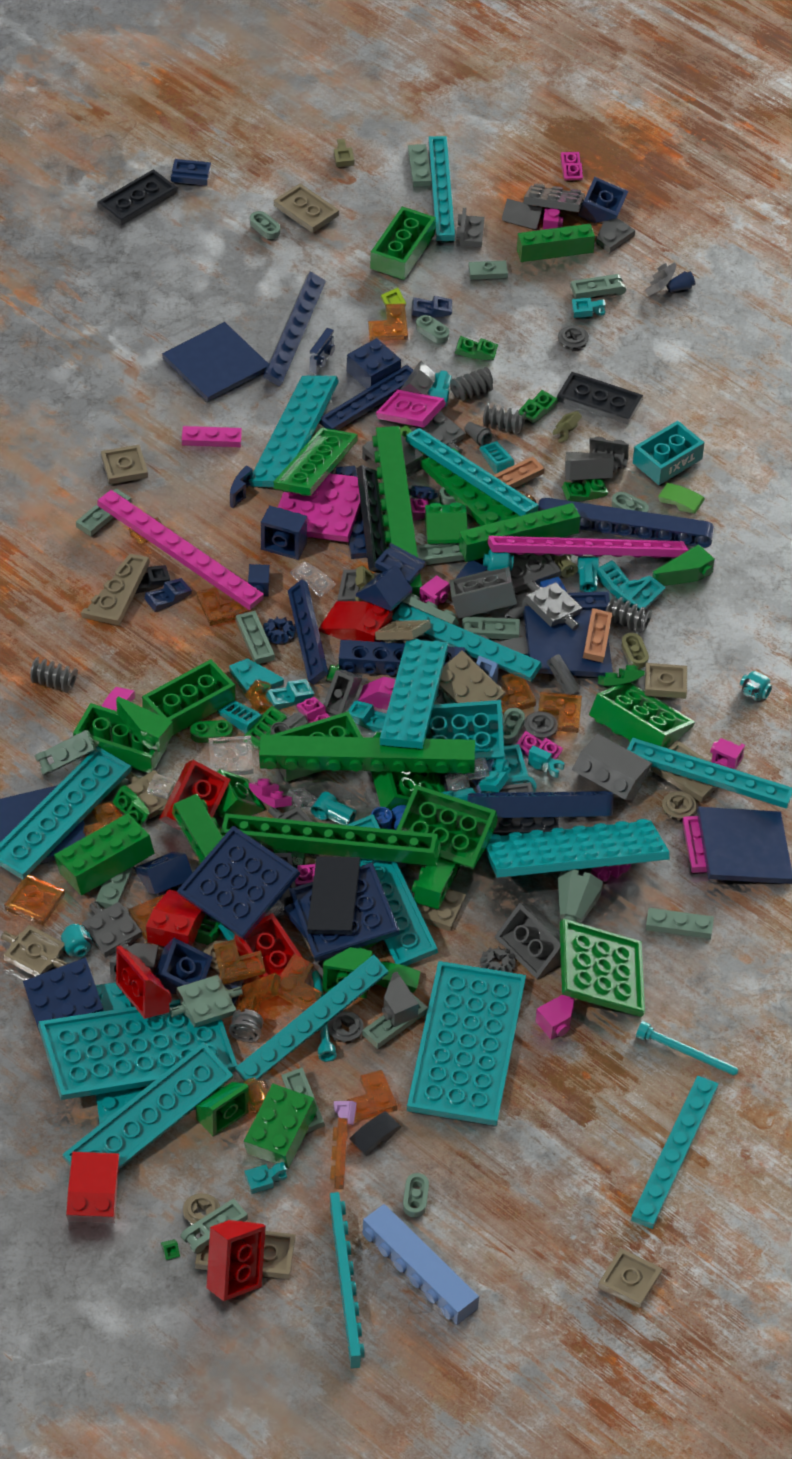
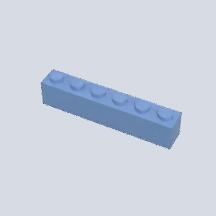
[362,1204,479,1325]

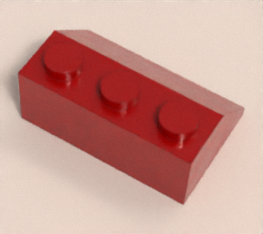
[159,759,231,831]
[116,946,172,1019]
[206,1220,266,1301]

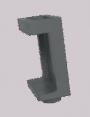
[362,436,423,477]

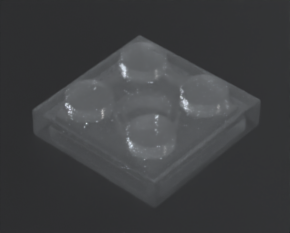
[209,736,254,775]

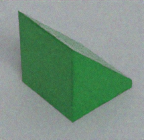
[161,1239,180,1260]

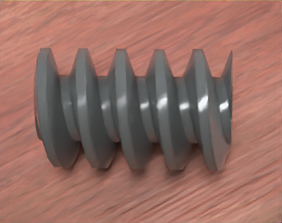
[450,367,493,401]
[483,402,526,435]
[606,595,652,633]
[30,657,78,693]

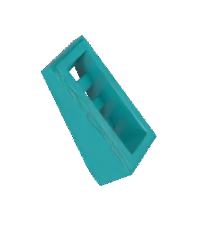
[479,441,515,474]
[597,560,629,600]
[218,701,262,734]

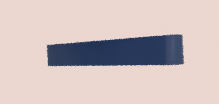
[467,791,614,818]

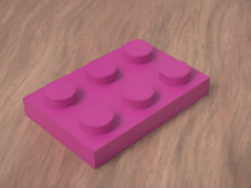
[376,390,446,428]

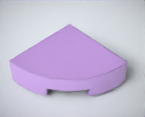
[334,1101,357,1125]

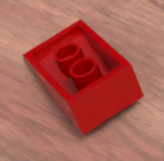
[318,601,392,642]
[146,890,205,946]
[233,913,308,988]
[66,1152,119,1223]

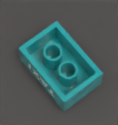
[632,420,705,485]

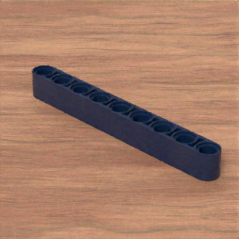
[537,498,715,548]

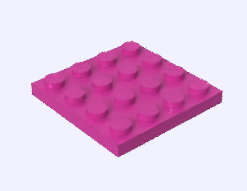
[278,473,361,542]

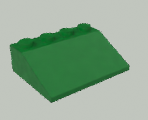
[589,682,695,748]
[371,732,445,811]
[396,785,498,869]

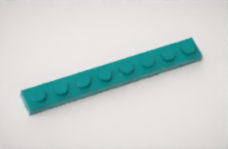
[428,136,455,241]
[405,428,539,516]
[392,603,542,682]
[627,738,792,809]
[235,955,389,1087]
[631,1075,719,1229]
[330,1192,365,1369]

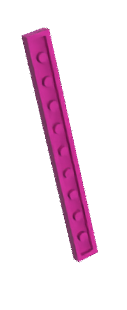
[97,490,264,610]
[488,536,688,559]

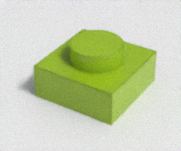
[381,287,406,314]

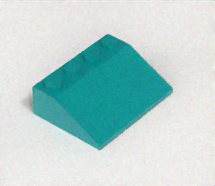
[425,700,505,760]

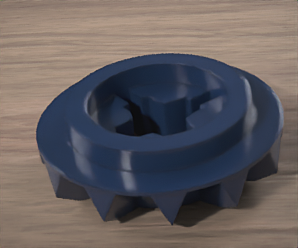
[408,485,439,499]
[263,617,295,644]

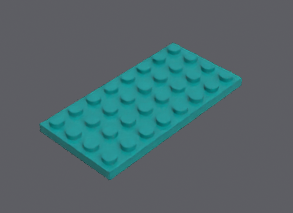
[484,819,670,878]
[407,961,526,1126]
[38,999,238,1100]

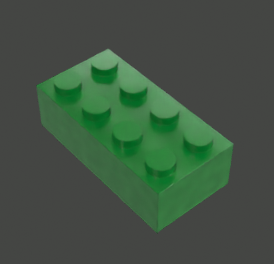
[370,206,436,280]
[142,659,236,735]
[73,703,169,773]
[273,711,363,782]
[54,813,155,896]

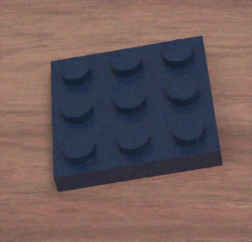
[23,957,104,1033]

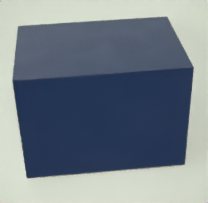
[356,565,413,611]

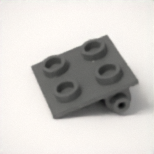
[589,437,629,469]

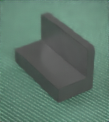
[502,199,545,229]

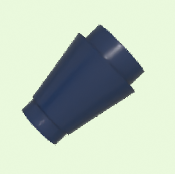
[666,271,696,293]

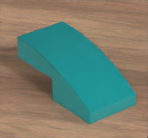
[265,679,314,710]
[347,700,386,733]

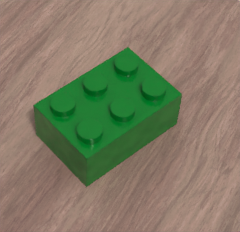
[243,1083,317,1169]

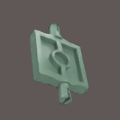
[169,975,243,1028]

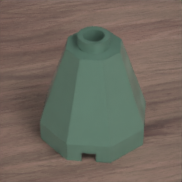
[558,870,603,923]

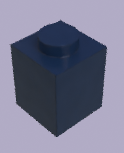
[248,564,270,597]

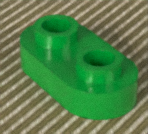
[190,720,233,743]

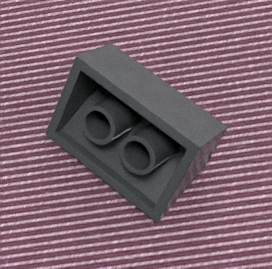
[449,567,517,619]
[572,734,653,801]
[494,903,561,979]

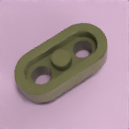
[621,633,649,669]

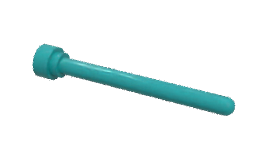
[312,971,337,1062]
[635,1021,738,1076]

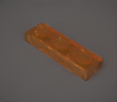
[330,1118,348,1189]

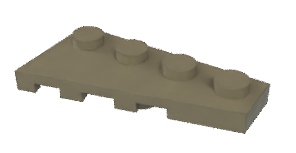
[81,554,150,626]

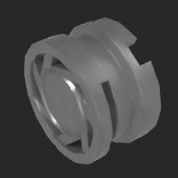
[229,1009,263,1042]

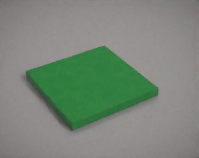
[560,918,645,1017]

